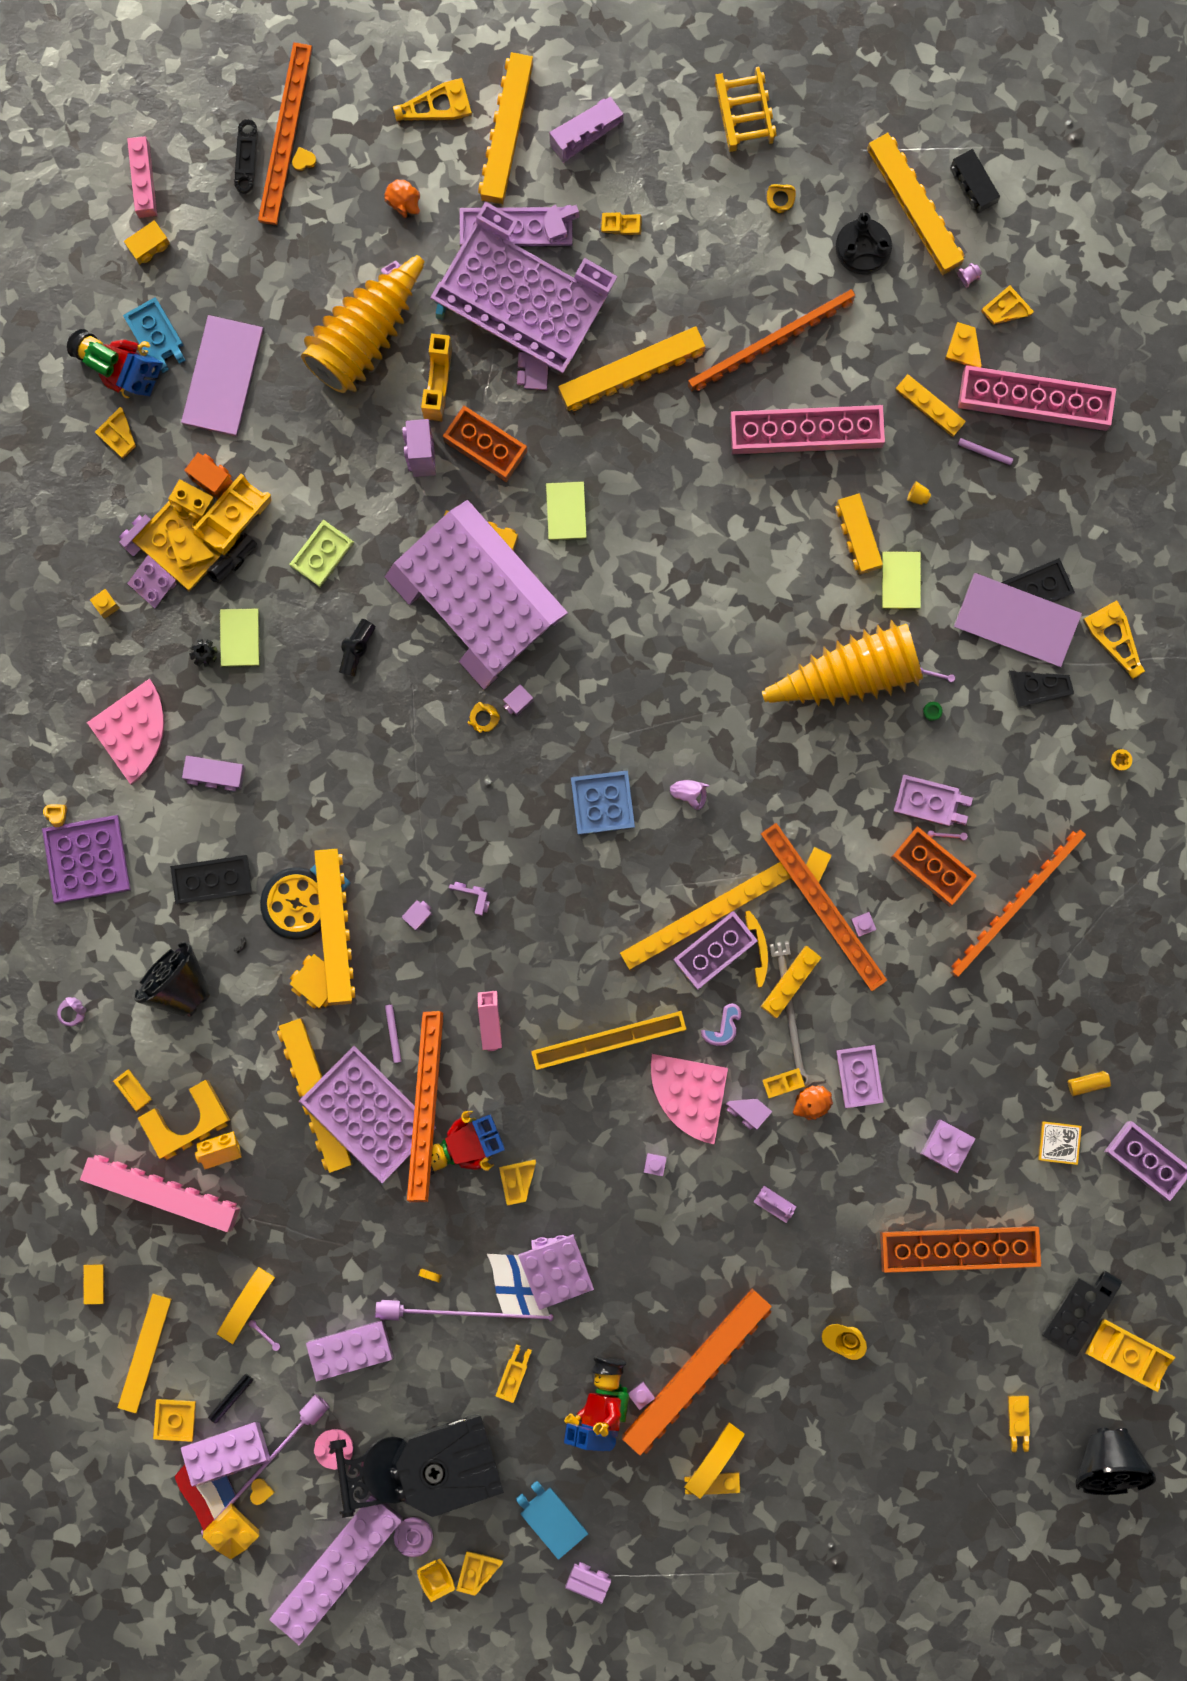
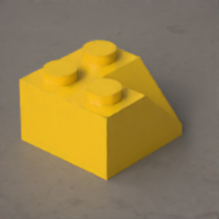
[203,1503,259,1559]

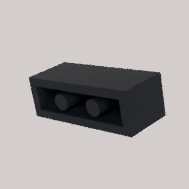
[950,149,1000,213]

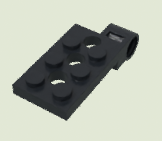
[1042,1270,1122,1357]

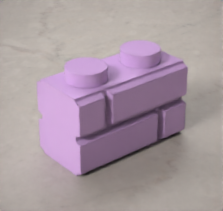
[565,1562,611,1604]

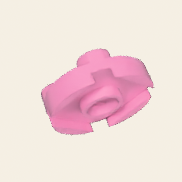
[314,1429,354,1470]

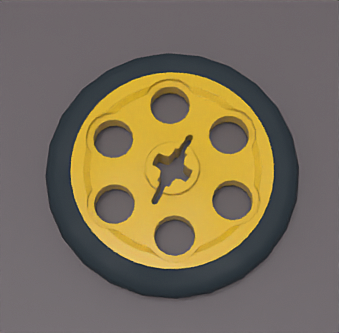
[260,867,321,940]

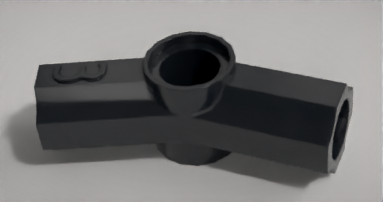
[206,533,257,583]
[339,619,376,677]

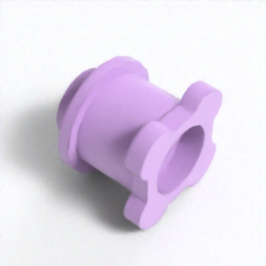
[957,263,982,288]

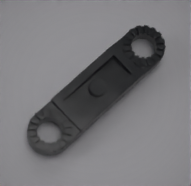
[234,119,258,194]

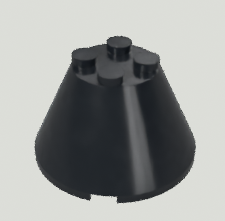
[133,942,210,1017]
[1075,1428,1156,1495]

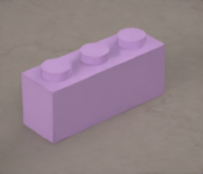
[182,756,245,792]

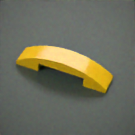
[745,911,768,988]
[217,1267,275,1344]
[684,1422,745,1499]

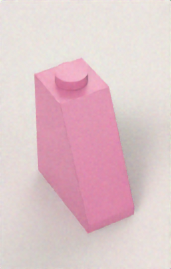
[478,991,502,1051]

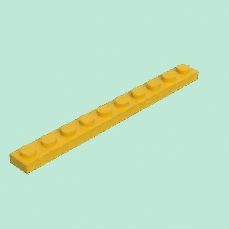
[620,862,791,970]

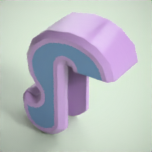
[701,1003,741,1046]

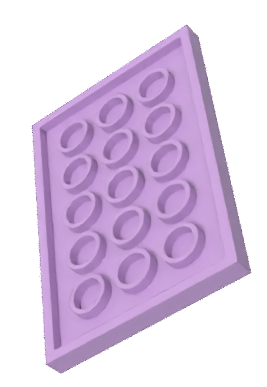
[299,1046,436,1184]

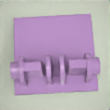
[127,555,177,608]

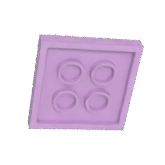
[518,1234,594,1310]

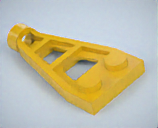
[393,78,472,121]
[1083,601,1145,679]

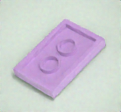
[836,1045,884,1108]

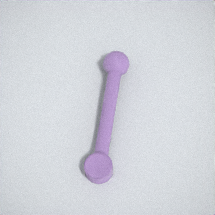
[920,667,955,682]
[927,831,968,841]
[248,1320,280,1351]

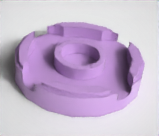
[394,1516,433,1557]

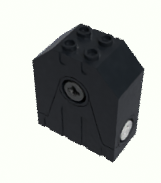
[389,1414,504,1517]

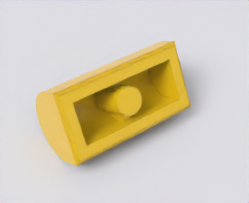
[1067,1071,1111,1096]

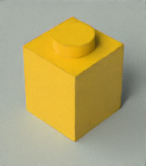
[90,589,120,619]

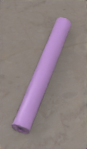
[958,438,1013,466]
[385,1005,402,1063]

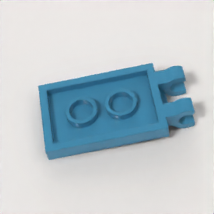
[123,297,186,373]
[516,1481,588,1560]

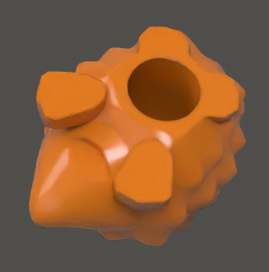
[384,179,420,218]
[793,1085,833,1120]

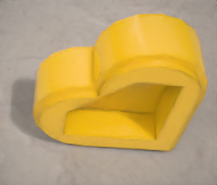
[292,147,317,171]
[43,804,67,827]
[418,1269,442,1283]
[250,1478,275,1505]

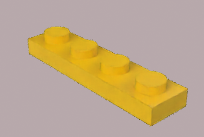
[895,374,966,437]
[760,946,822,1019]

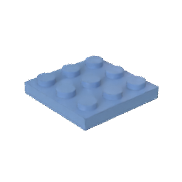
[571,771,635,835]

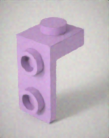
[449,882,490,916]

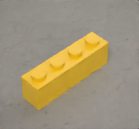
[835,493,883,575]

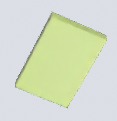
[546,482,586,540]
[289,520,354,588]
[882,552,921,609]
[220,609,260,667]

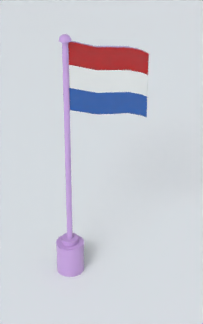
[175,1394,330,1535]

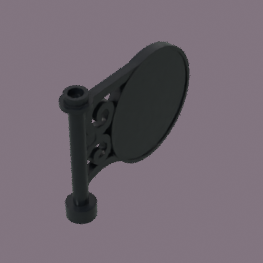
[330,1437,403,1518]

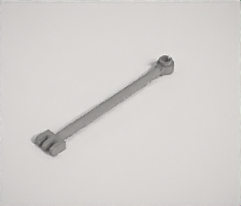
[769,941,810,1087]

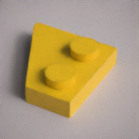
[981,285,1034,325]
[945,322,981,368]
[95,407,136,459]
[168,526,215,569]
[499,1159,536,1205]
[456,1551,503,1596]

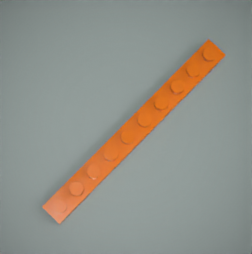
[258,42,313,225]
[688,289,855,392]
[760,823,887,991]
[950,830,1086,978]
[407,1011,443,1202]

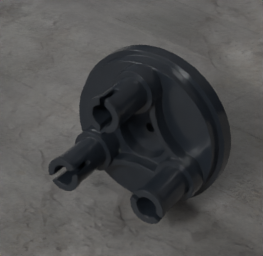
[835,213,892,274]

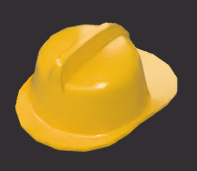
[821,1324,867,1360]

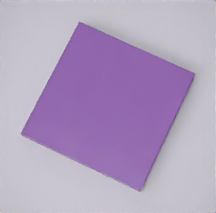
[42,815,131,904]

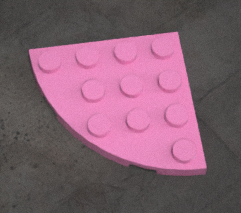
[87,679,164,785]
[651,1054,728,1144]

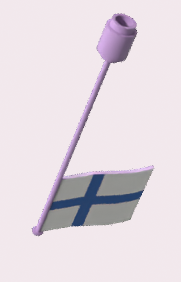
[375,1254,554,1321]

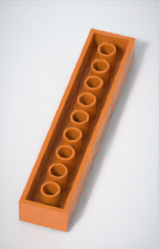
[622,1288,772,1455]

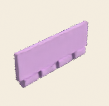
[517,349,548,390]

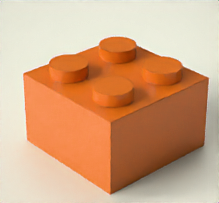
[184,452,233,500]

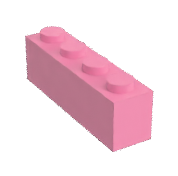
[127,136,157,218]

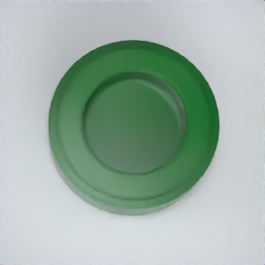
[923,702,943,721]

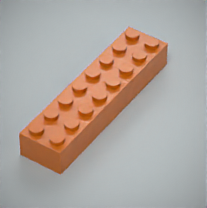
[880,1226,1041,1273]

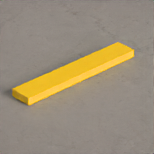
[118,1293,172,1413]

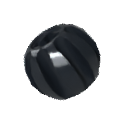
[189,639,218,667]

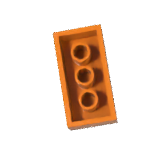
[443,405,527,483]
[891,826,977,907]

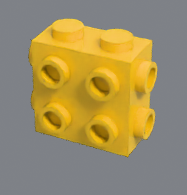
[290,954,328,1009]

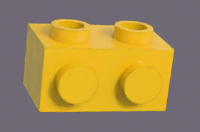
[168,479,214,521]

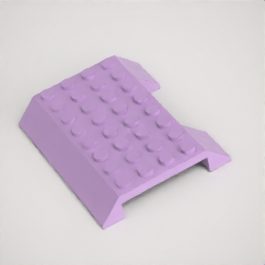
[430,201,617,374]
[385,500,568,690]

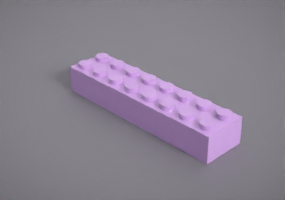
[269,1496,403,1645]

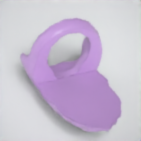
[670,780,709,810]
[57,997,86,1027]

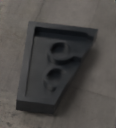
[1008,670,1074,708]

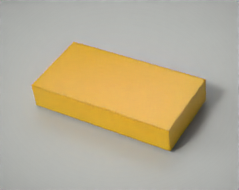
[113,1069,152,1112]
[84,1264,104,1304]

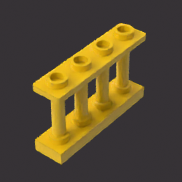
[715,67,777,152]

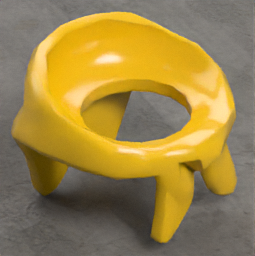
[767,184,796,213]
[467,702,500,733]

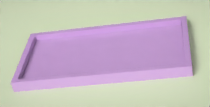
[181,315,264,437]
[954,573,1082,667]

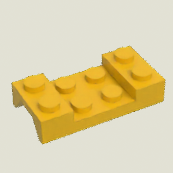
[193,474,272,555]
[1085,1319,1175,1392]

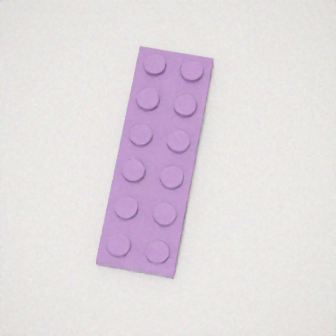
[460,207,572,247]

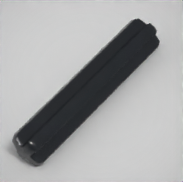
[208,1374,253,1424]

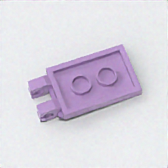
[894,775,973,827]

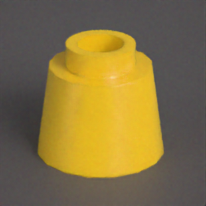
[907,481,931,505]
[1110,749,1133,770]

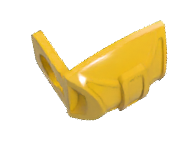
[417,1559,455,1602]

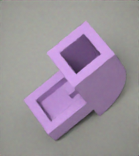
[544,205,579,244]

